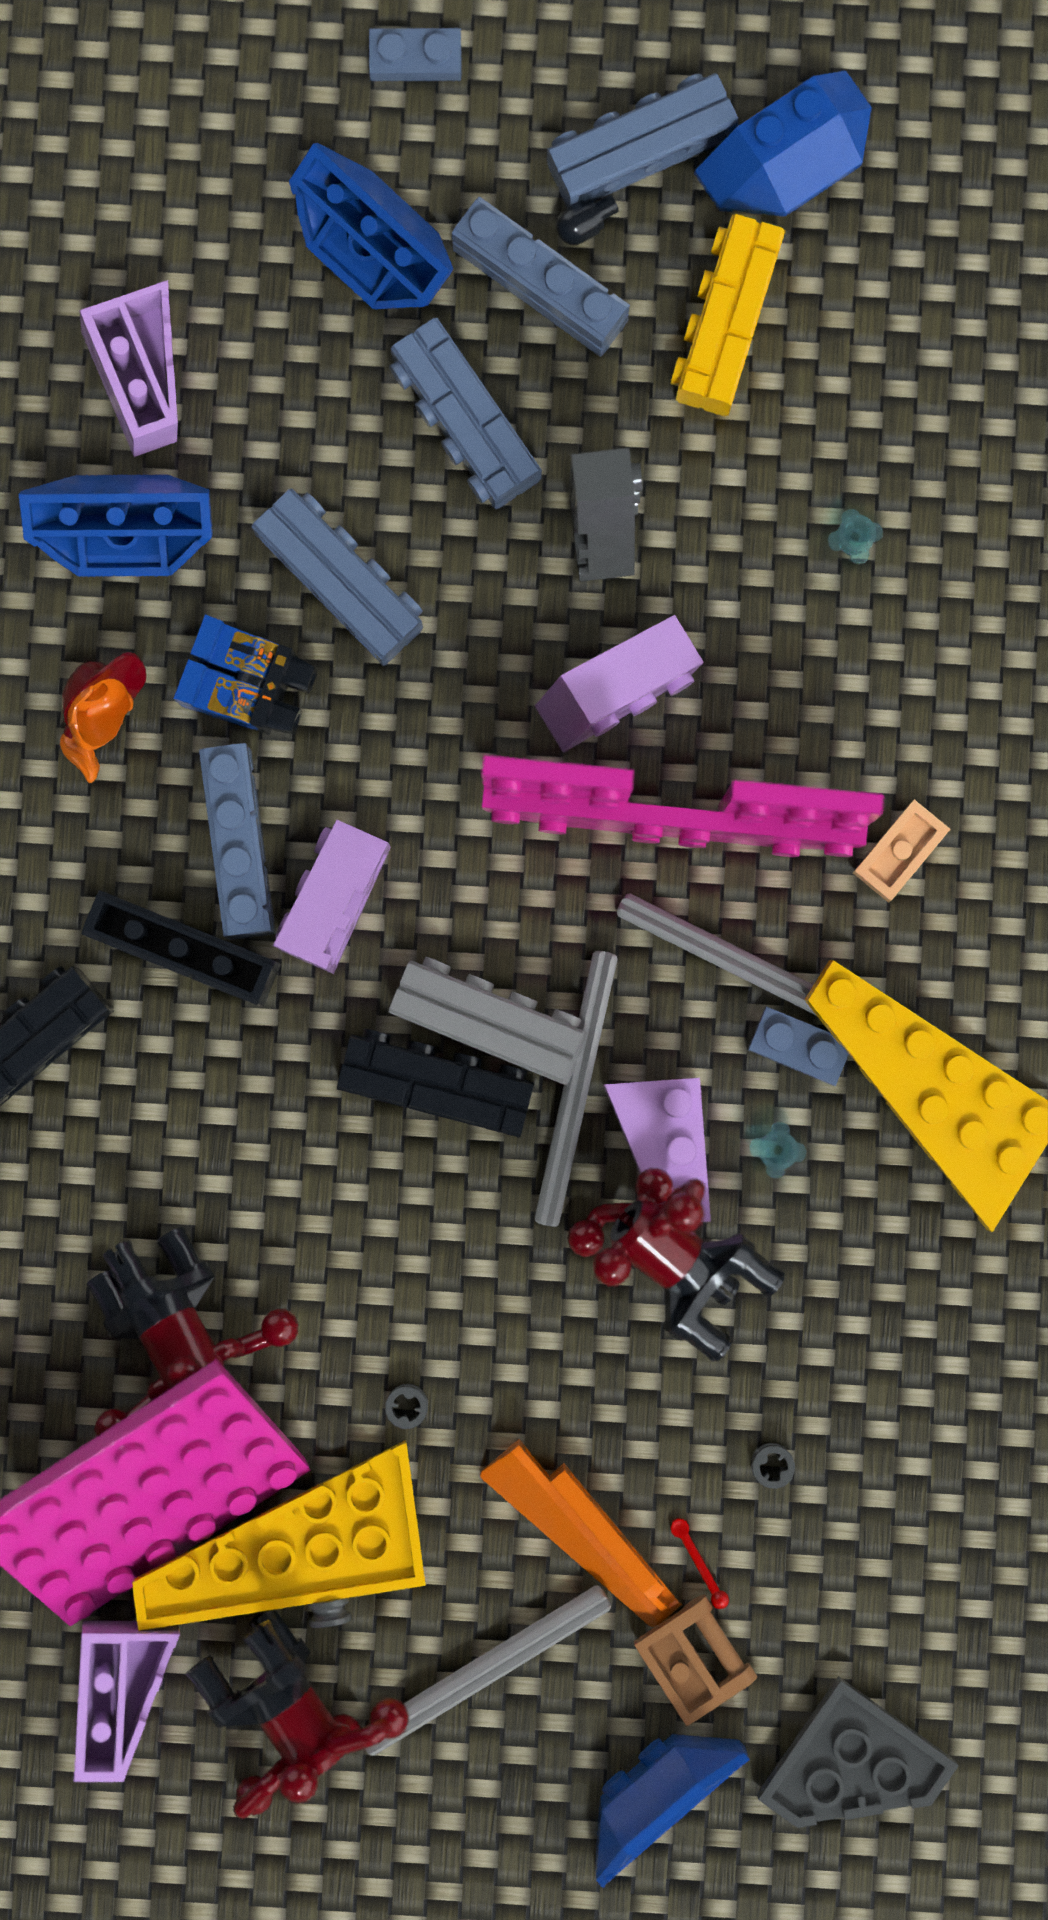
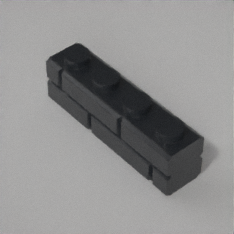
[81,890,281,1007]
[0,966,114,1106]
[337,1028,534,1138]

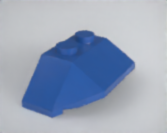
[694,70,872,216]
[289,143,454,309]
[19,474,213,577]
[595,1734,750,1888]

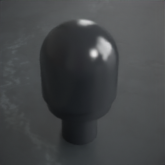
[556,195,619,245]

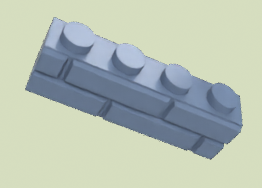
[547,73,739,208]
[452,196,630,357]
[389,318,542,510]
[251,488,423,667]
[199,743,276,940]

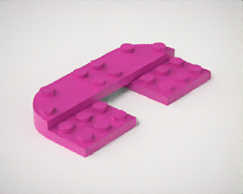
[482,755,884,857]

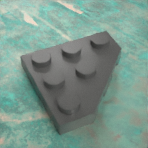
[756,1676,959,1828]

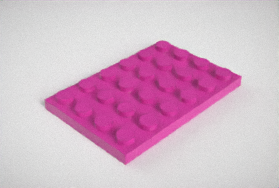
[0,1359,310,1626]

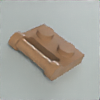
[633,1594,757,1727]

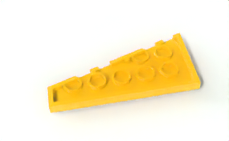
[804,960,1048,1232]
[132,1440,426,1631]

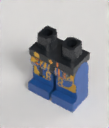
[173,614,318,735]

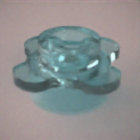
[828,509,883,564]
[750,1122,806,1178]

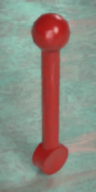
[670,1518,729,1609]

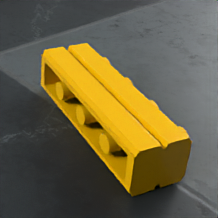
[670,214,785,416]

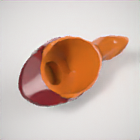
[60,652,147,783]

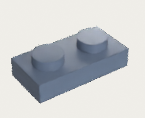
[369,28,461,81]
[747,1006,849,1086]

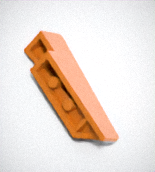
[480,1439,682,1627]

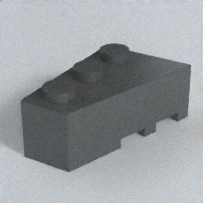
[569,448,643,582]

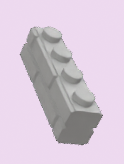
[389,957,589,1086]

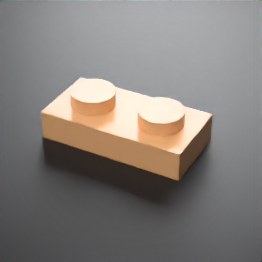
[853,799,950,903]

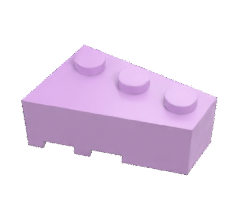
[80,280,178,457]
[535,615,704,753]
[273,819,391,974]
[603,1078,711,1222]
[74,1621,180,1782]

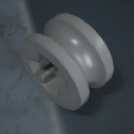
[385,1384,428,1429]
[751,1443,795,1489]
[306,1598,352,1628]

